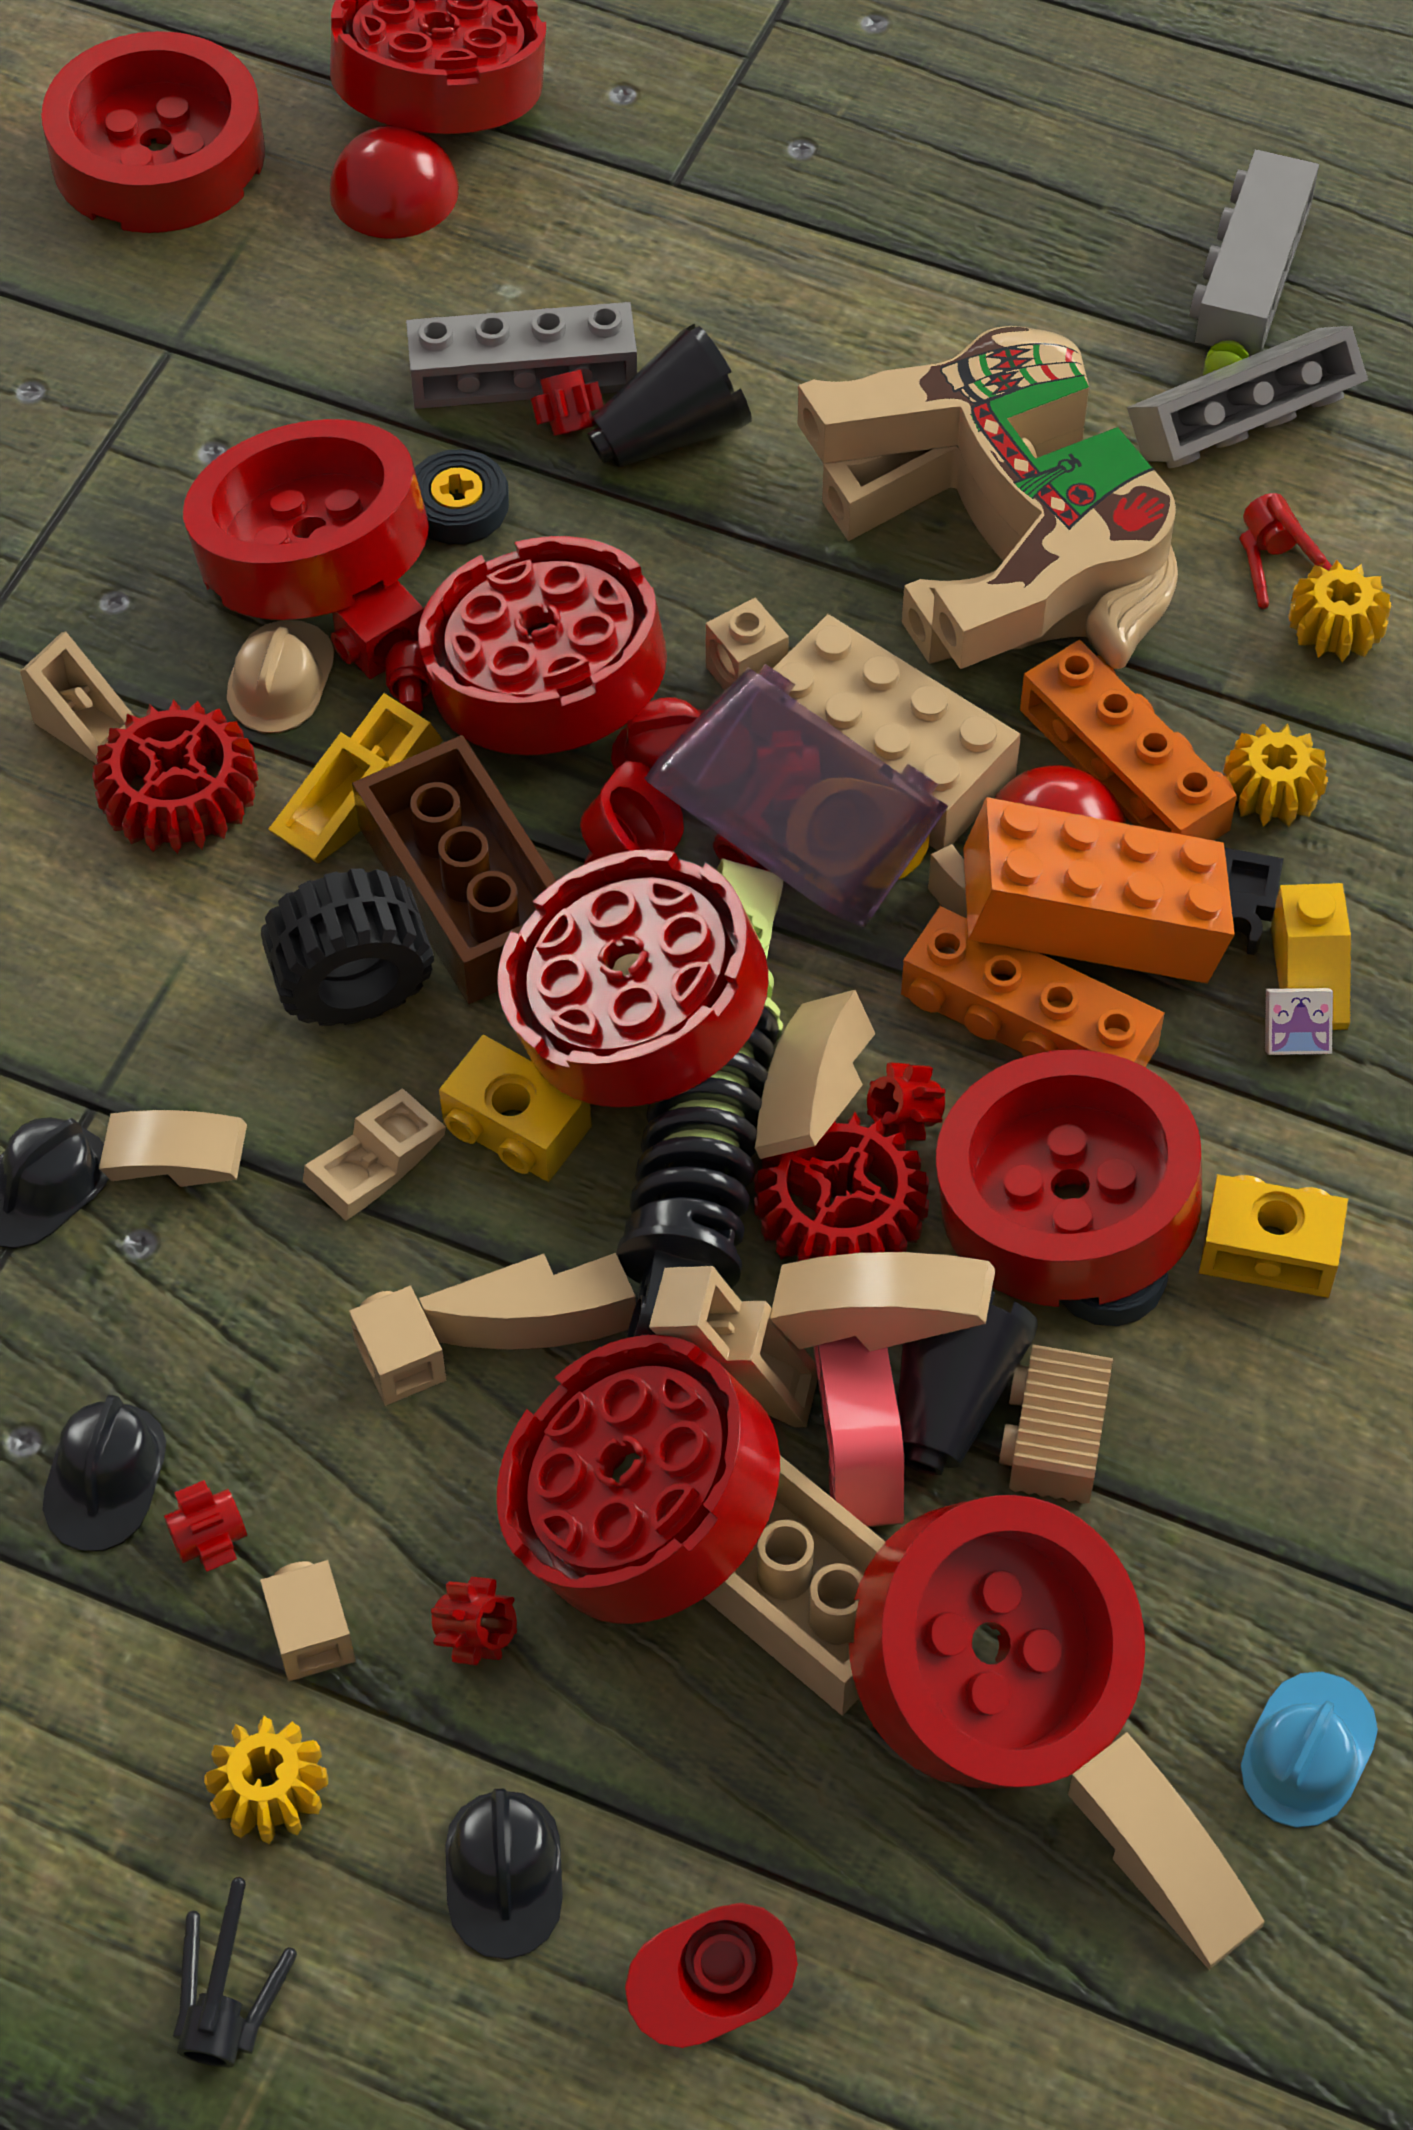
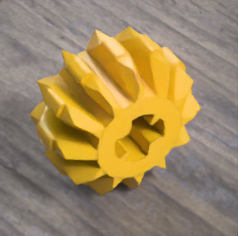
[1288,560,1391,662]
[1223,723,1328,827]
[204,1716,328,1844]

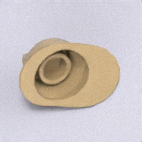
[227,620,335,733]

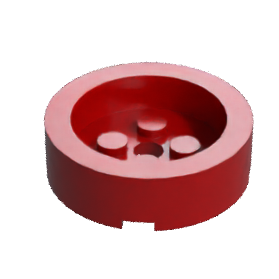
[330,0,546,134]
[41,31,265,233]
[183,419,429,620]
[419,536,667,755]
[498,849,769,1107]
[936,1050,1202,1307]
[496,1335,780,1624]
[849,1495,1145,1789]

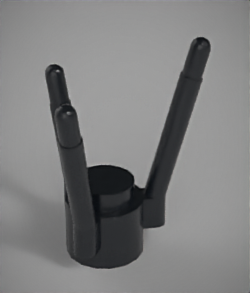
[173,1877,297,2068]

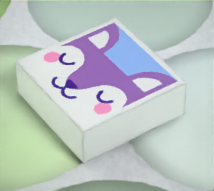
[1265,988,1333,1055]

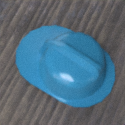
[1241,1672,1378,1828]

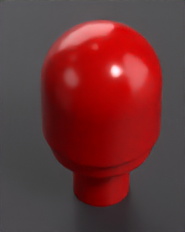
[385,639,431,714]

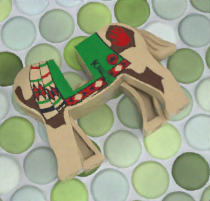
[797,326,1178,669]

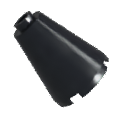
[587,324,752,468]
[898,1291,1038,1475]

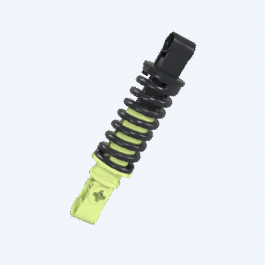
[616,859,783,1338]

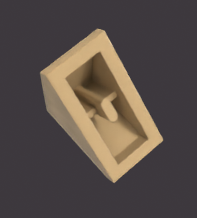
[20,632,134,764]

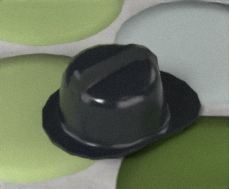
[0,1117,108,1249]
[43,1394,167,1551]
[445,1788,563,1960]

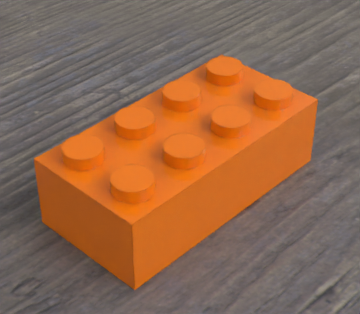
[963,797,1235,984]

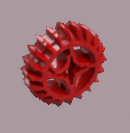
[92,699,259,854]
[754,1112,929,1262]

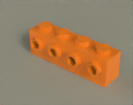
[1020,639,1237,841]
[901,906,1165,1067]

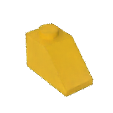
[1271,883,1351,1030]

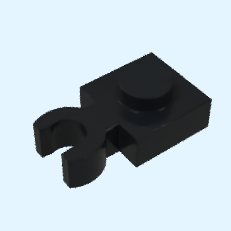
[1224,847,1284,955]

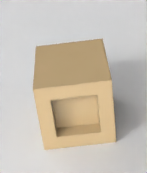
[706,597,789,707]
[349,1285,447,1406]
[260,1560,356,1682]

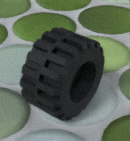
[260,869,434,1026]

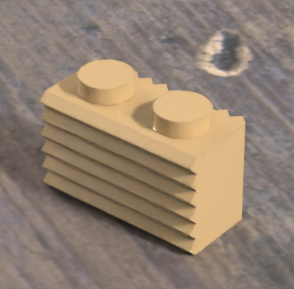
[999,1345,1113,1504]

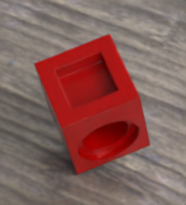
[331,580,424,679]

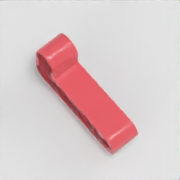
[813,1336,904,1527]

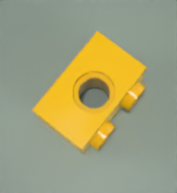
[439,1034,592,1182]
[1199,1174,1348,1298]

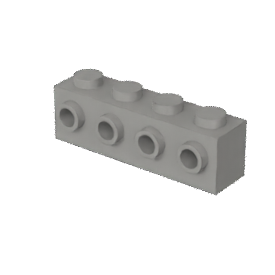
[1189,149,1319,356]
[406,302,637,409]
[1127,326,1368,468]

